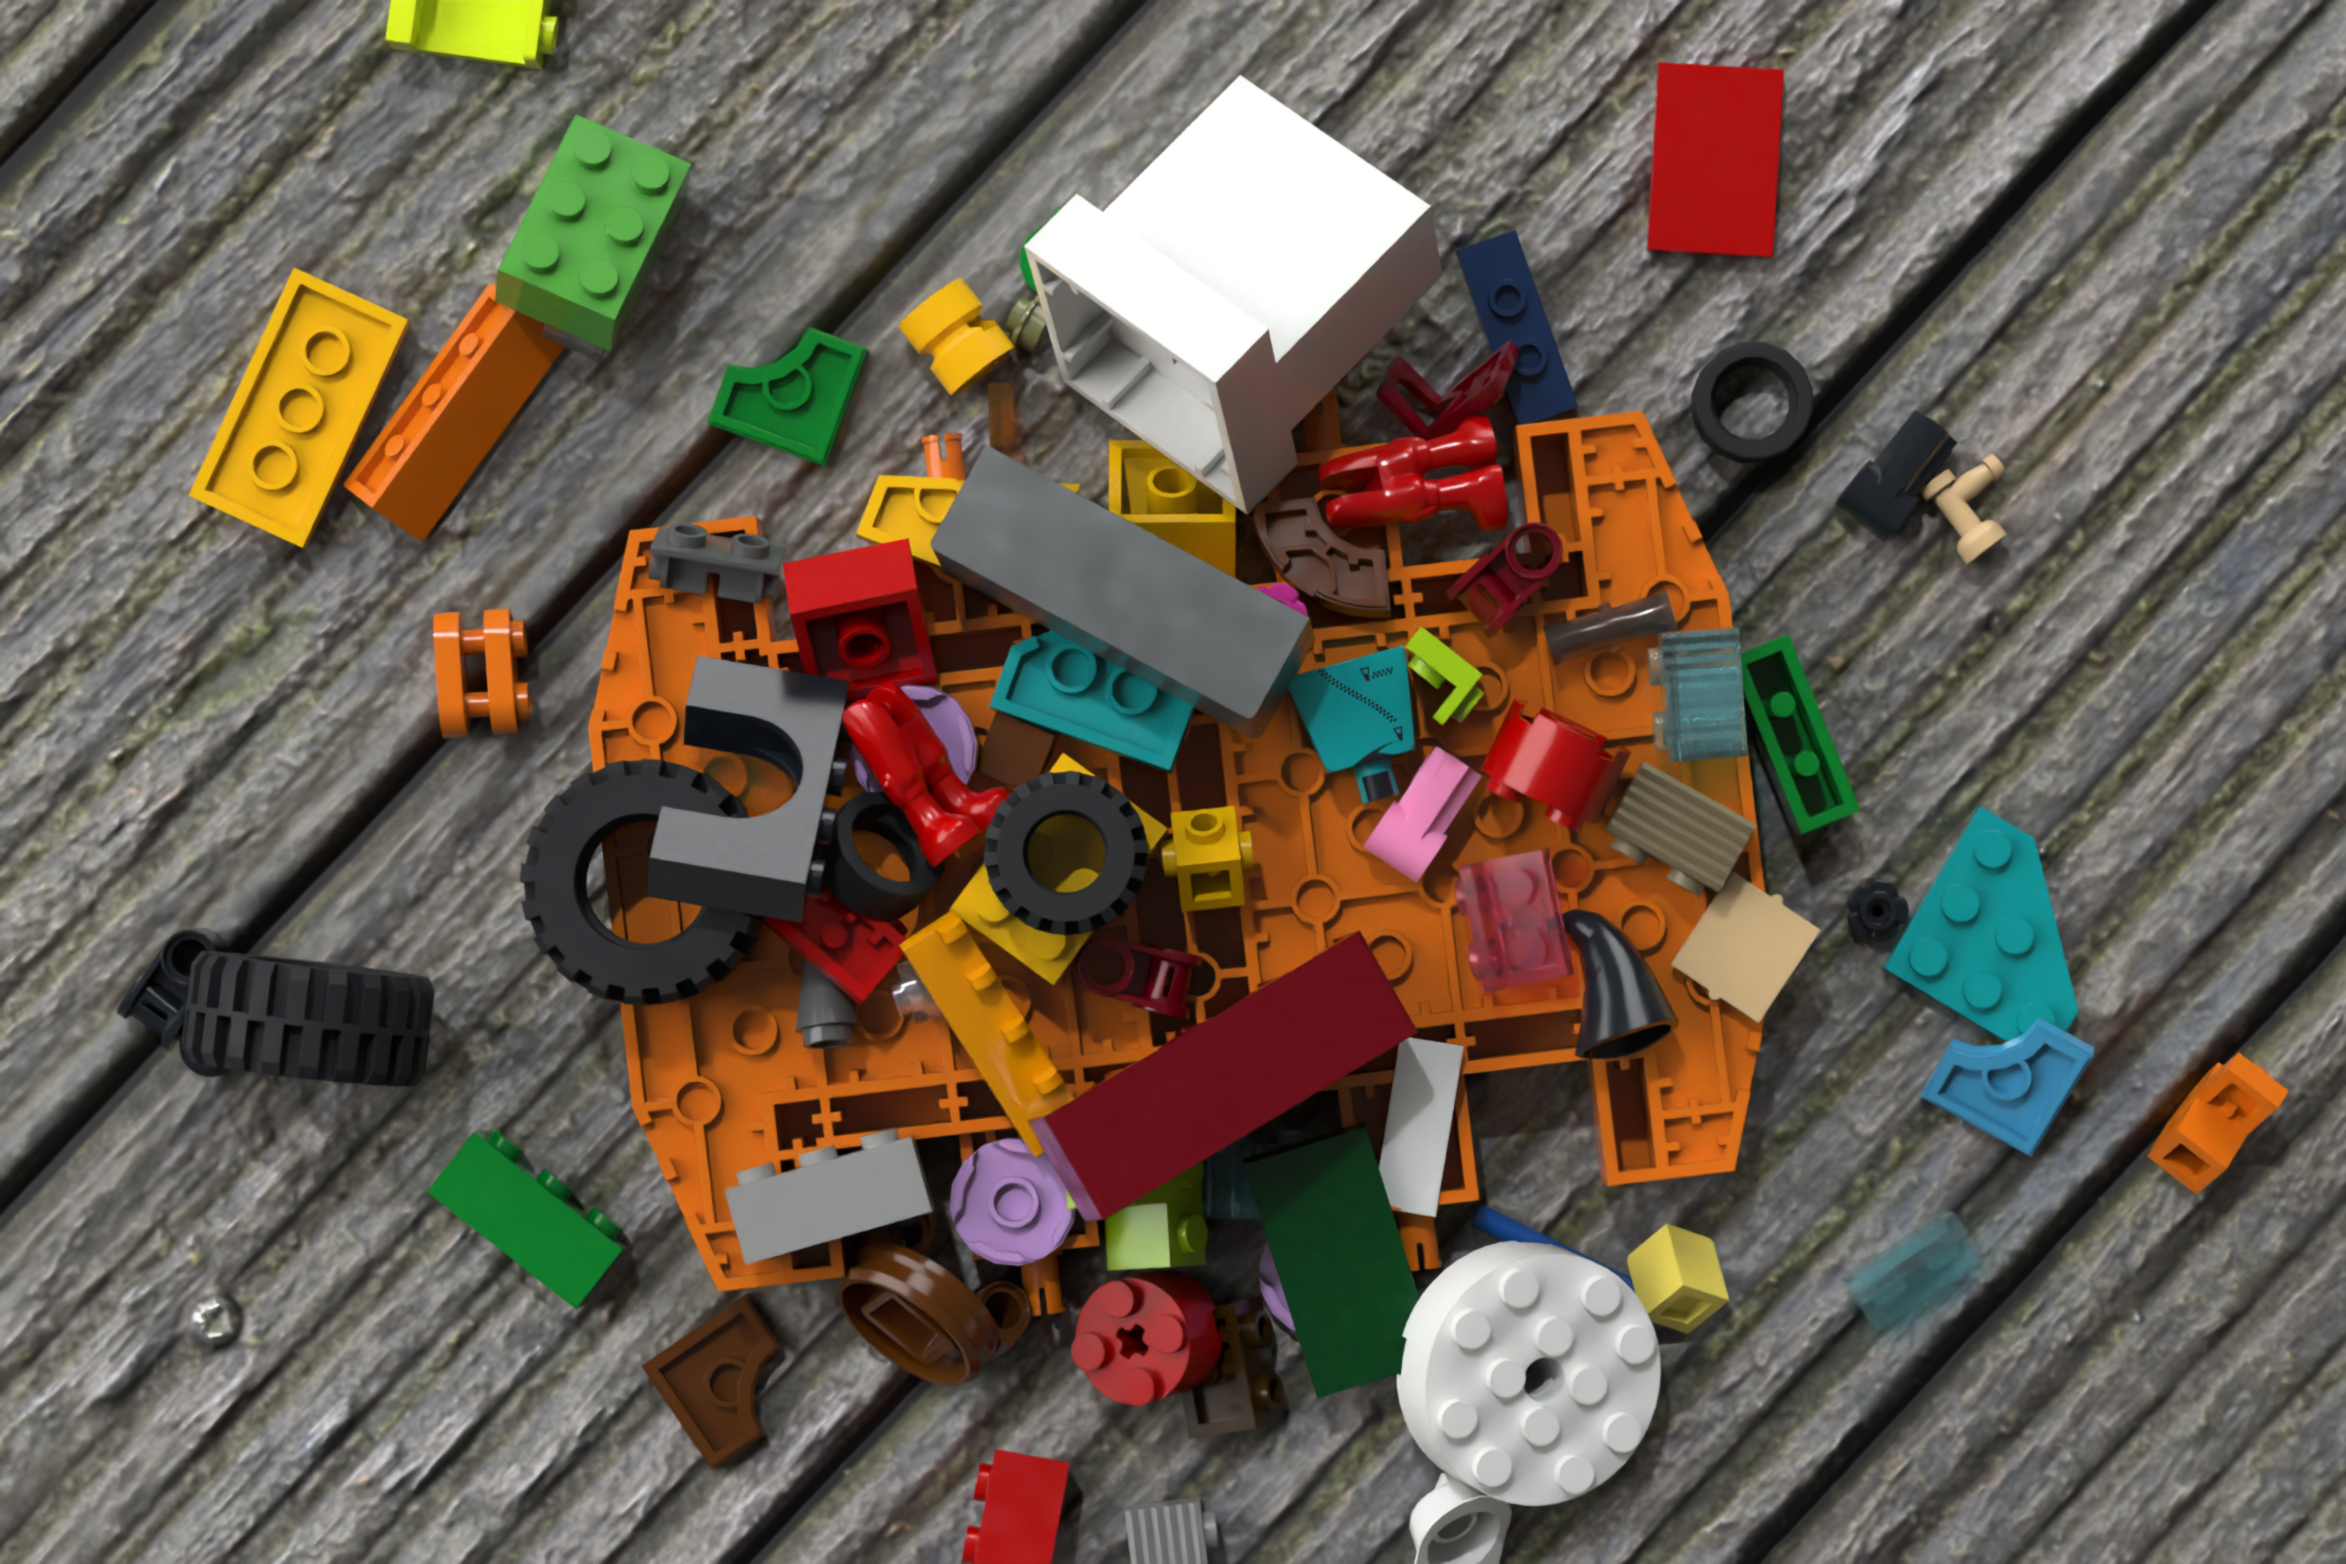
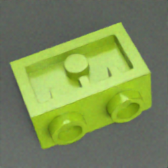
[1405,626,1485,726]

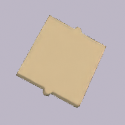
[1670,871,1820,1023]

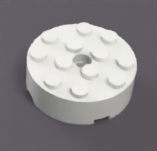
[1396,1240,1661,1506]

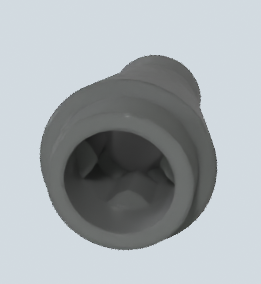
[795,957,859,1049]

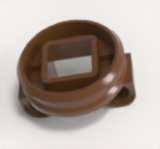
[837,1213,1032,1386]

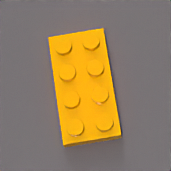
[188,268,411,549]

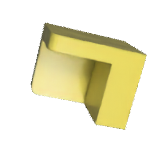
[1627,1223,1729,1334]

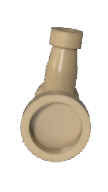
[1919,454,2007,565]

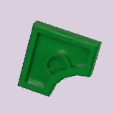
[707,327,869,467]

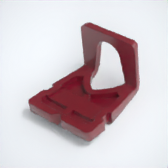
[1376,340,1519,441]

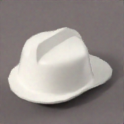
[1410,1472,1512,1564]

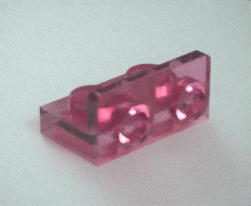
[1455,848,1574,992]

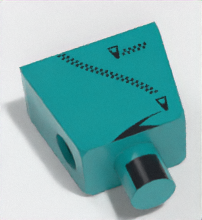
[1287,645,1415,804]

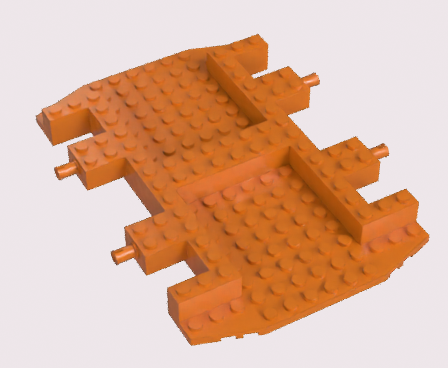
[588,388,1765,1316]

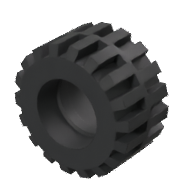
[984,771,1148,935]

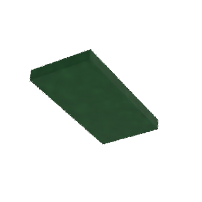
[1242,1121,1420,1398]

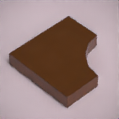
[642,1294,782,1470]

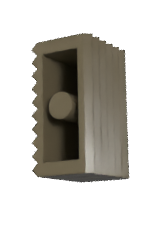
[1603,762,1757,897]

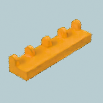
[899,909,1074,1157]

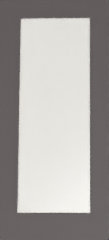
[1379,1037,1464,1217]

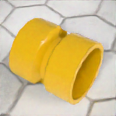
[898,277,1016,397]

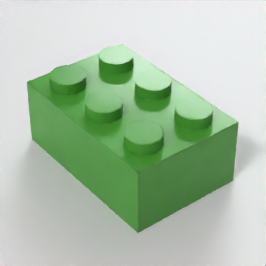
[495,114,691,351]

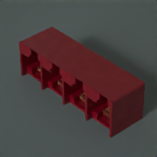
[1027,930,1418,1221]

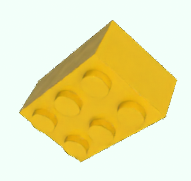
[949,753,1168,985]

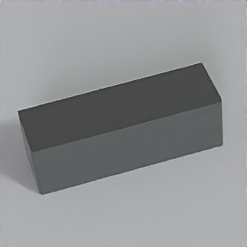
[931,445,1315,739]

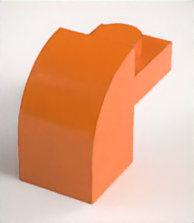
[2147,1052,2289,1195]

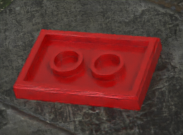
[1646,62,1784,259]

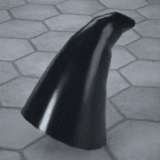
[1549,909,1679,1059]

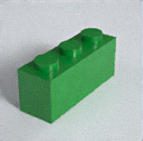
[1736,634,1861,836]
[427,1129,628,1309]

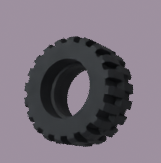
[520,759,765,1005]
[181,951,435,1087]

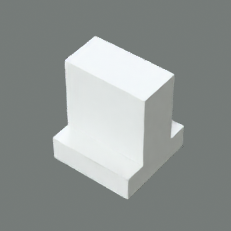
[1024,75,1443,515]

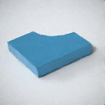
[1920,1018,2095,1157]

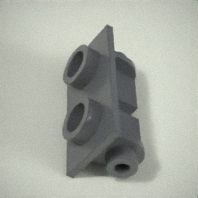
[649,523,785,605]

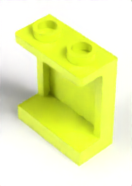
[385,0,558,70]

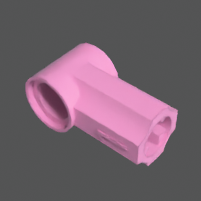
[1363,746,1482,883]

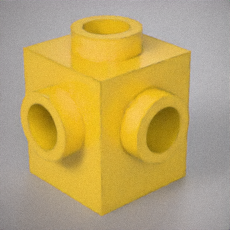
[1161,806,1254,912]

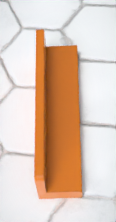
[343,283,568,541]

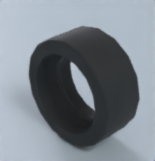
[1691,342,1813,463]
[816,791,945,920]

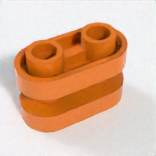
[433,608,532,739]

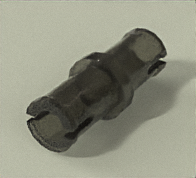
[1543,590,1678,666]

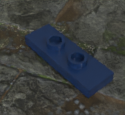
[1455,230,1578,425]

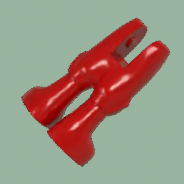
[1317,414,1508,531]
[841,681,1011,868]

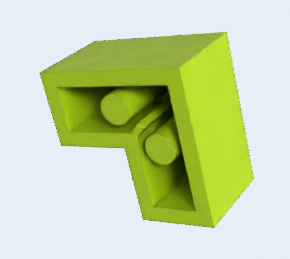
[1066,1161,1208,1271]

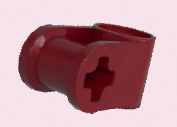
[1444,522,1563,639]
[1076,937,1203,1020]

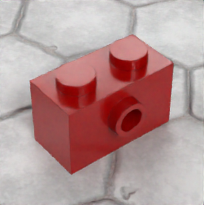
[961,1449,1070,1564]

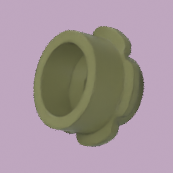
[1004,295,1050,354]

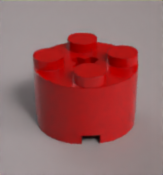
[1481,698,1631,832]
[1071,1270,1222,1406]

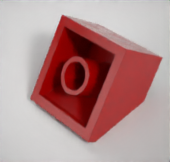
[783,538,939,700]

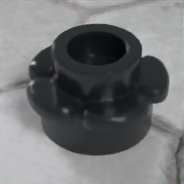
[1847,880,1909,942]

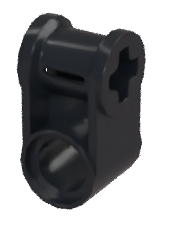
[117,928,228,1050]

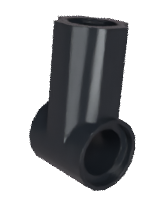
[1835,410,1957,542]

